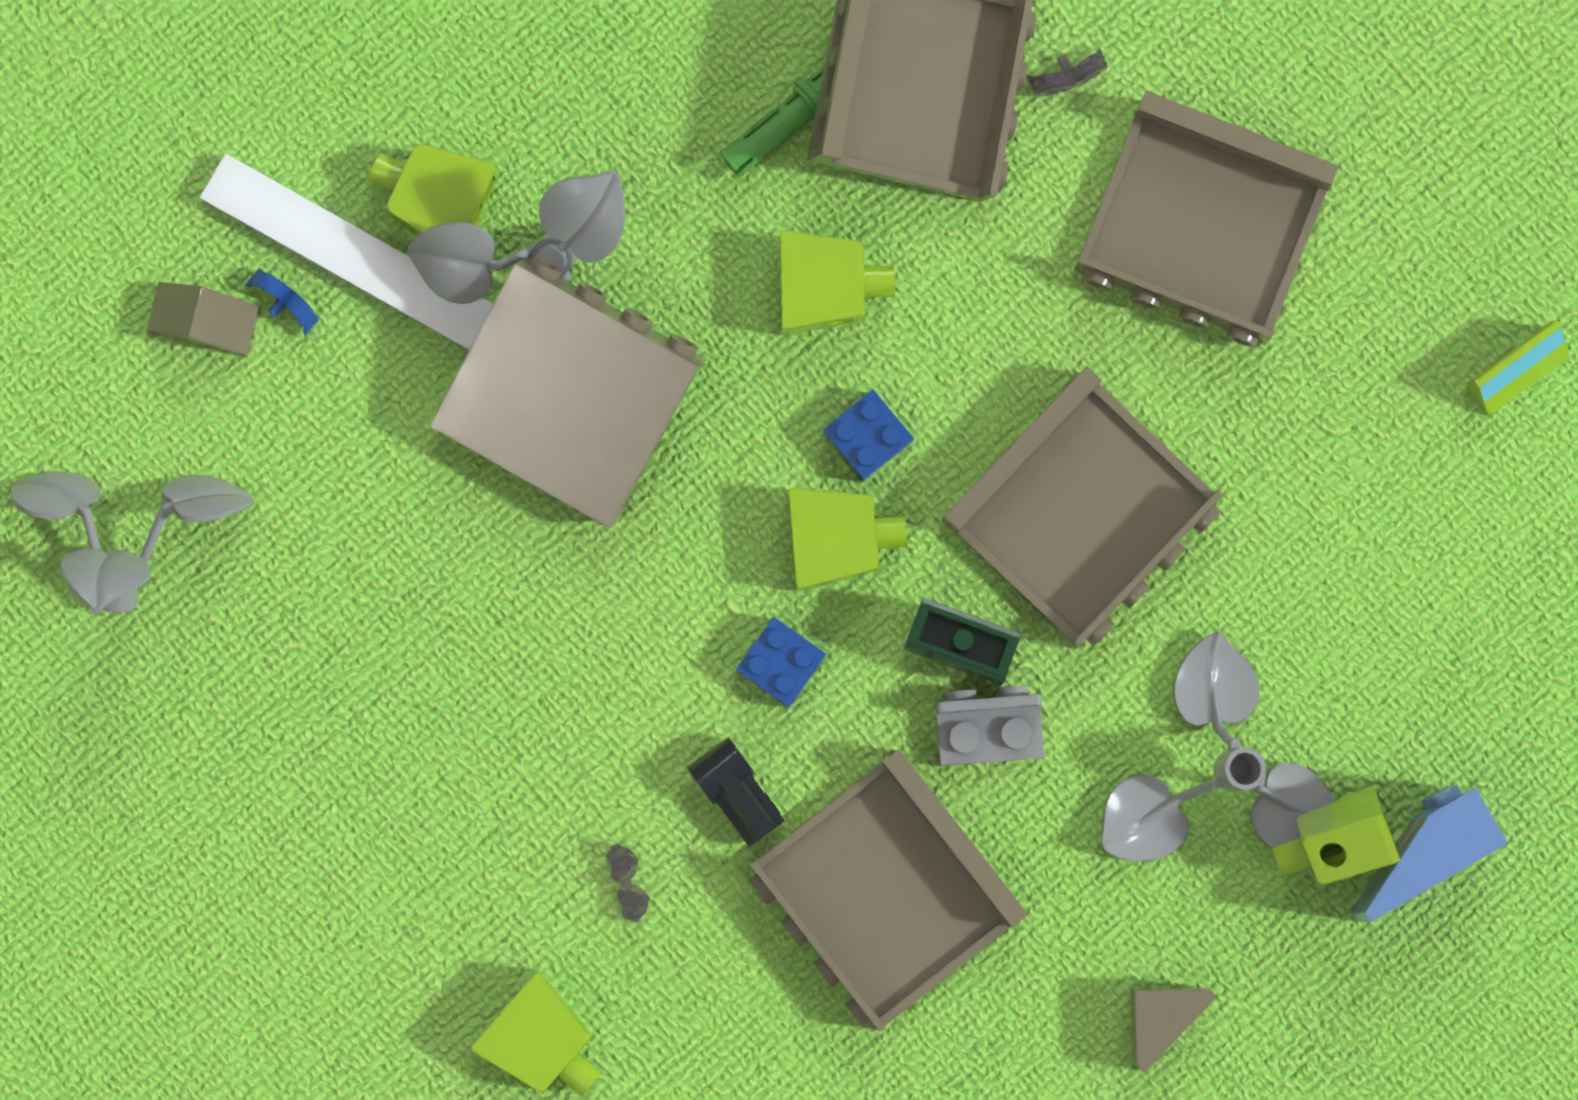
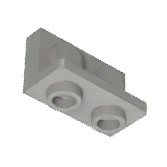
[935,685,1045,766]

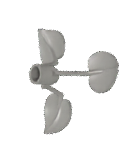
[408,170,625,304]
[9,471,255,614]
[1100,632,1334,861]

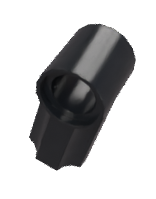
[686,737,785,847]

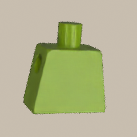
[368,144,500,235]
[780,231,895,336]
[788,489,908,591]
[1272,785,1401,885]
[470,971,602,1097]

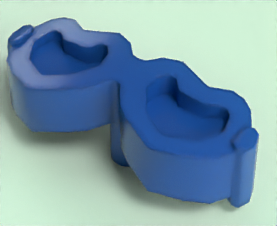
[244,269,319,336]

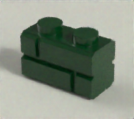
[903,598,1021,685]

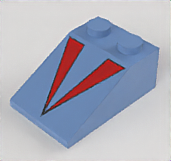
[1350,784,1508,922]

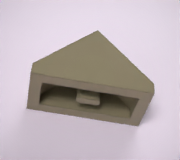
[146,282,260,357]
[1130,988,1217,1073]

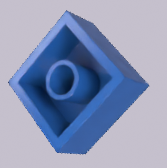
[823,389,914,482]
[736,617,826,708]

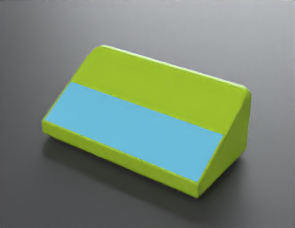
[1466,320,1569,415]

